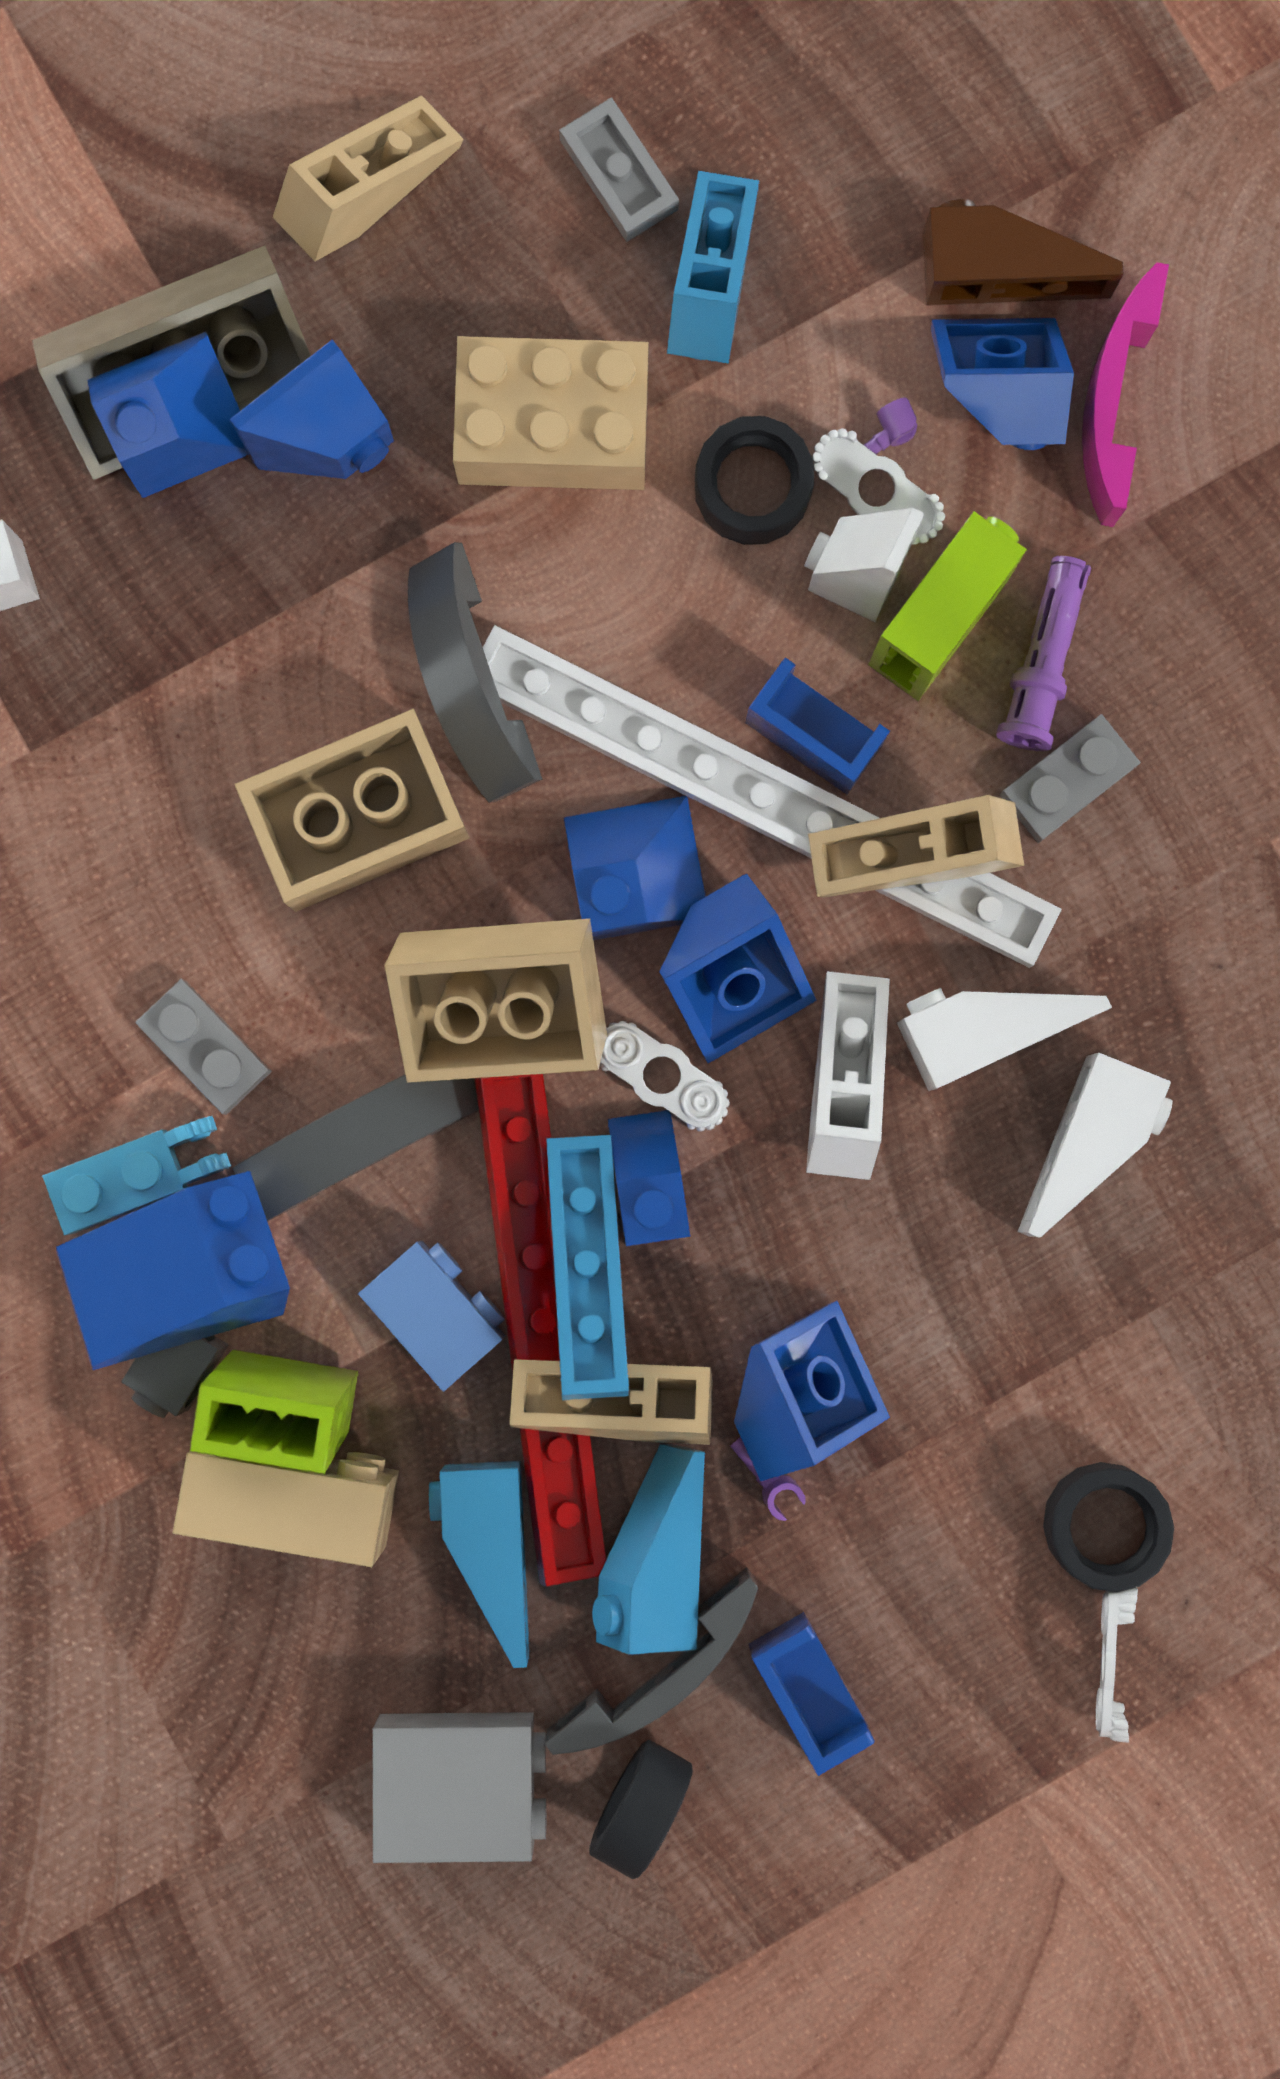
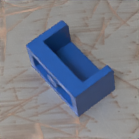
[745,657,890,795]
[749,1612,875,1776]

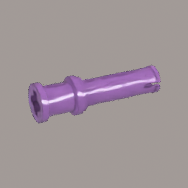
[996,556,1091,751]

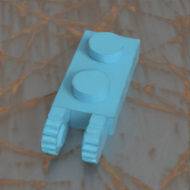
[42,1116,231,1235]

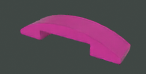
[1082,262,1169,527]

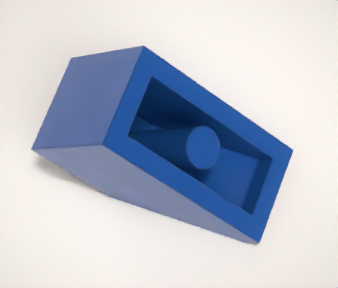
[608,1110,691,1246]

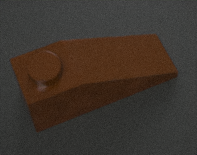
[923,199,1124,305]

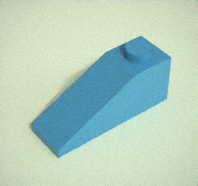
[667,171,759,364]
[592,1444,705,1655]
[429,1461,530,1668]

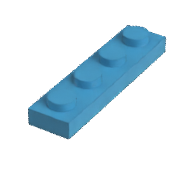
[547,1135,629,1400]

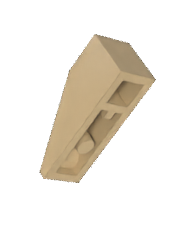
[273,95,463,261]
[808,795,1024,897]
[510,1359,713,1445]

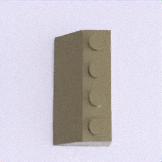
[32,245,311,480]

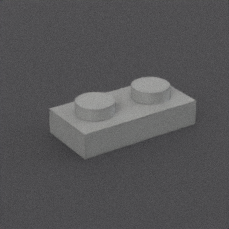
[559,97,679,242]
[999,714,1141,843]
[135,979,272,1115]

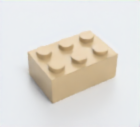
[453,336,649,490]
[234,709,470,912]
[384,918,607,1083]
[173,1451,399,1567]

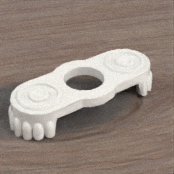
[812,428,945,545]
[600,1021,730,1132]
[1096,1587,1138,1743]

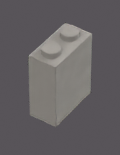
[373,1712,547,1863]

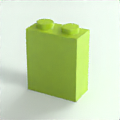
[868,511,1027,701]
[190,1350,358,1474]

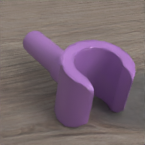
[864,397,917,454]
[730,1437,805,1521]

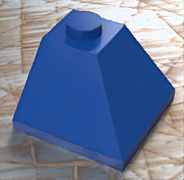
[931,318,1074,450]
[87,332,248,498]
[230,340,394,479]
[563,796,706,940]
[659,873,817,1064]
[734,1301,890,1482]

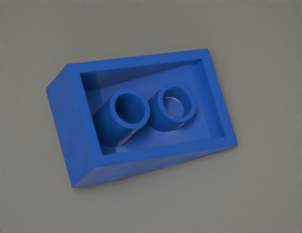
[56,1171,290,1370]

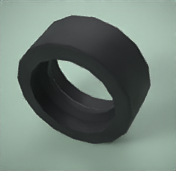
[695,416,814,545]
[1043,1462,1175,1592]
[589,1740,693,1879]

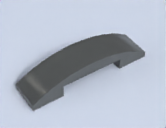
[408,542,542,802]
[233,1075,479,1222]
[545,1568,758,1755]

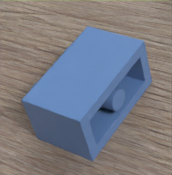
[358,1240,506,1392]

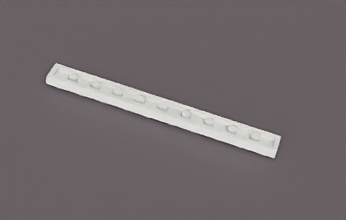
[483,625,1062,968]

